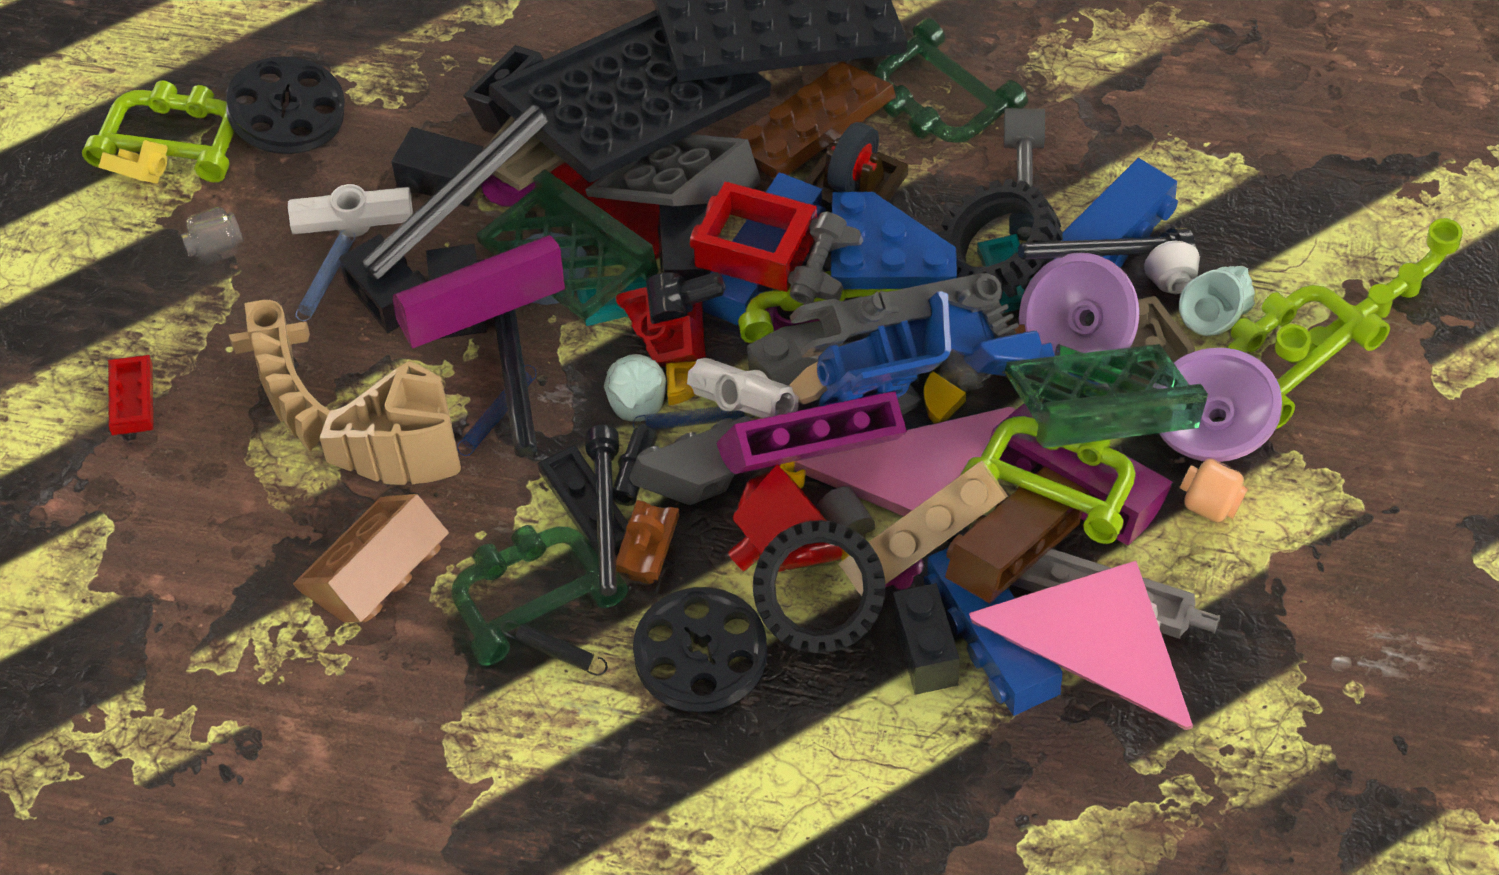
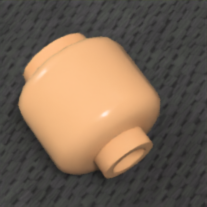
[1180,458,1248,523]

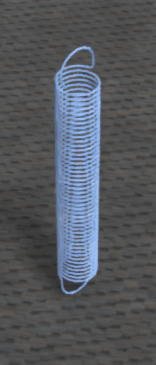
[296,230,355,321]

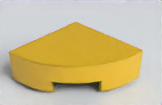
[666,361,696,406]
[924,372,966,424]

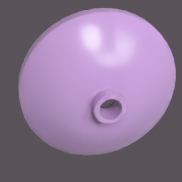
[1019,253,1139,371]
[1151,348,1282,462]

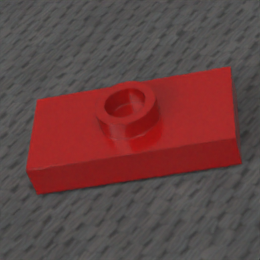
[108,355,154,435]

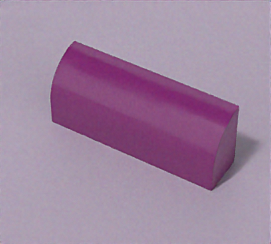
[393,235,565,349]
[716,391,907,474]
[989,400,1173,546]

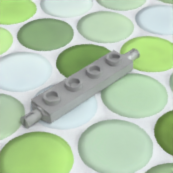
[1011,549,1220,639]

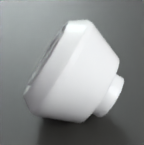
[1144,241,1200,294]

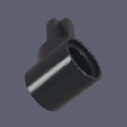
[646,272,726,324]

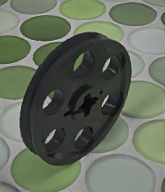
[226,56,345,154]
[633,587,767,712]

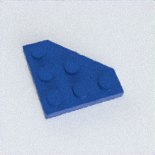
[831,192,957,289]

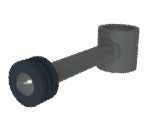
[1004,108,1045,241]

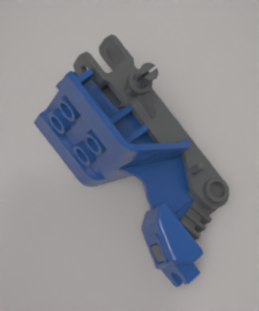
[790,273,1056,407]

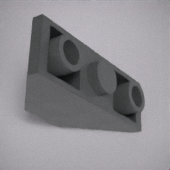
[629,415,751,505]

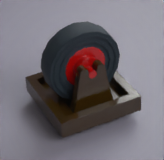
[805,122,908,213]

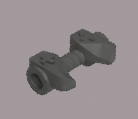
[788,212,863,304]

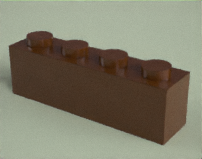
[945,466,1089,604]

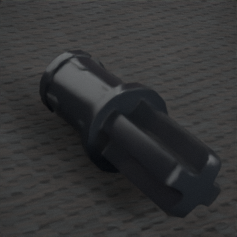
[613,424,658,506]

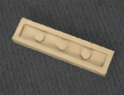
[839,461,1008,596]

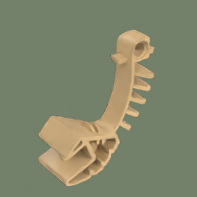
[229,300,461,485]

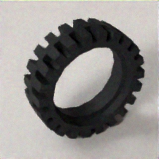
[938,179,1063,300]
[753,520,885,653]

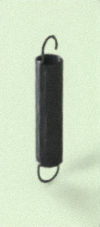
[501,620,608,676]

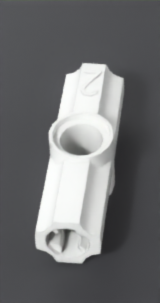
[288,184,413,237]
[687,358,799,418]

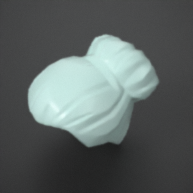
[1179,266,1255,336]
[604,354,667,422]

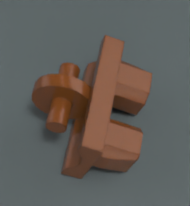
[616,500,679,584]

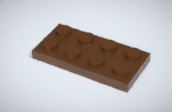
[734,61,896,179]

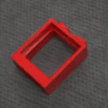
[690,181,817,292]

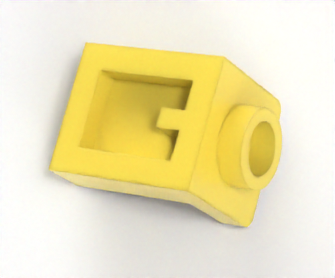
[99,140,168,184]

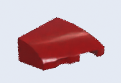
[615,287,706,367]

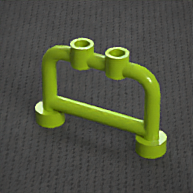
[82,81,235,182]
[1227,285,1390,429]
[960,413,1136,544]

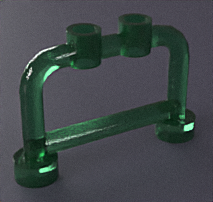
[874,17,1028,143]
[451,525,628,666]

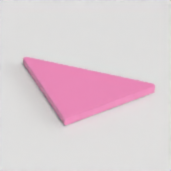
[794,407,1015,516]
[969,561,1193,730]

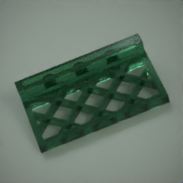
[476,169,659,321]
[1004,344,1208,448]

